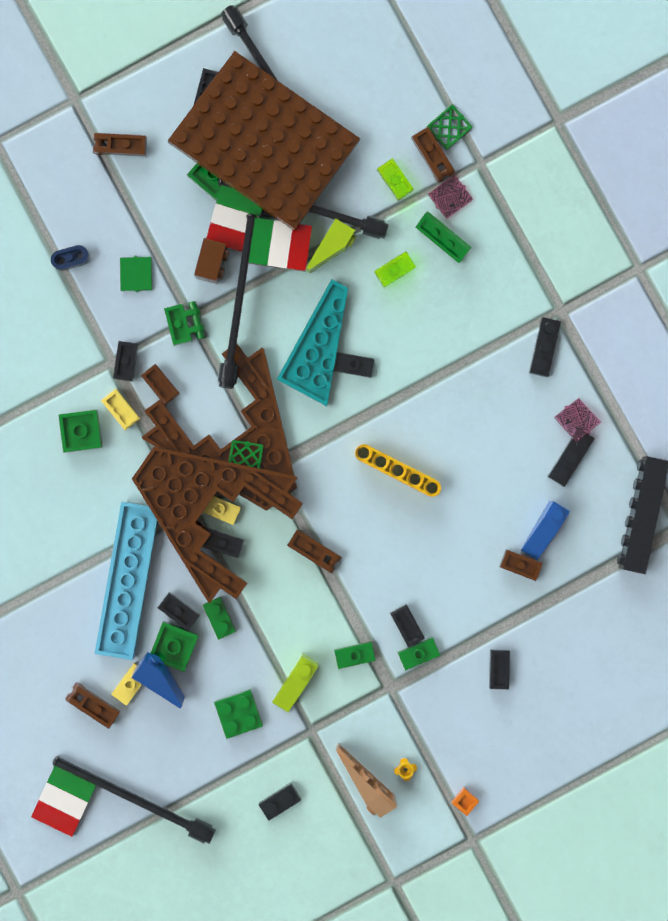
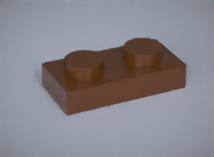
[499,549,543,581]

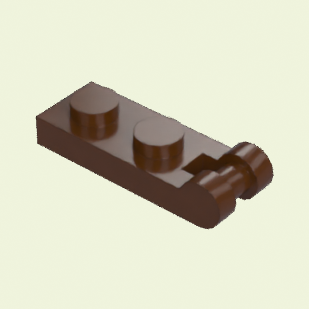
[411,127,455,183]
[93,133,147,157]
[287,529,343,574]
[65,682,121,729]

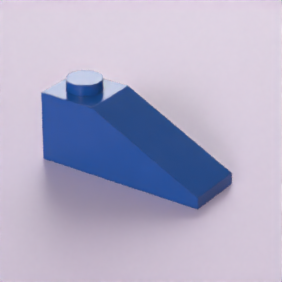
[521,501,570,560]
[131,652,185,708]

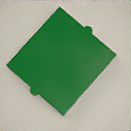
[120,255,152,293]

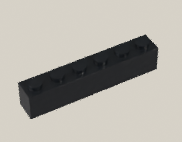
[617,456,668,575]

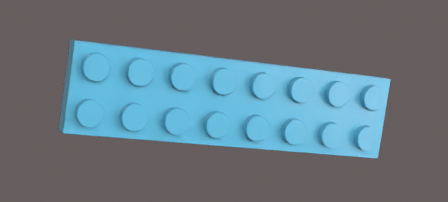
[94,502,158,660]

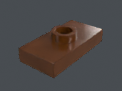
[141,364,180,406]

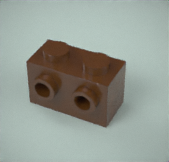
[194,238,230,284]

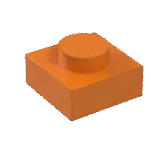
[451,787,479,816]

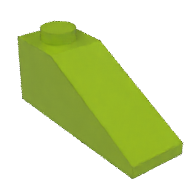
[306,218,356,273]
[272,653,319,712]

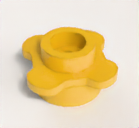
[394,758,417,781]

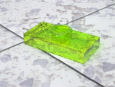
[377,158,414,201]
[374,251,416,288]

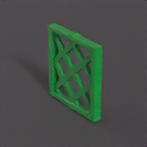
[426,104,473,150]
[229,440,264,469]

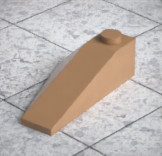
[336,743,397,818]

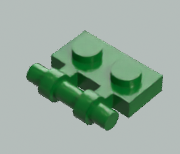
[164,301,205,346]

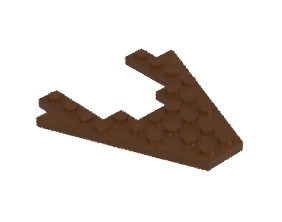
[142,344,297,511]
[132,447,303,603]

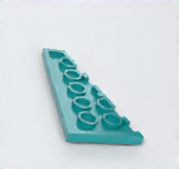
[277,279,348,407]

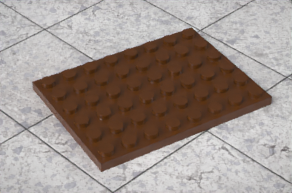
[168,51,360,231]

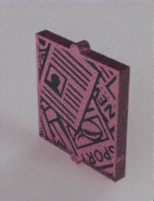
[428,174,473,220]
[554,398,601,442]

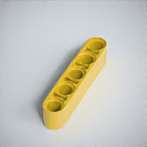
[355,444,441,497]

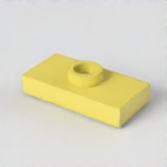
[101,389,140,431]
[203,496,241,525]
[111,662,142,706]

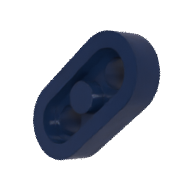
[51,245,90,271]

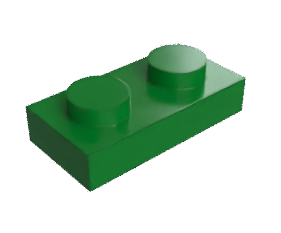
[203,596,236,640]

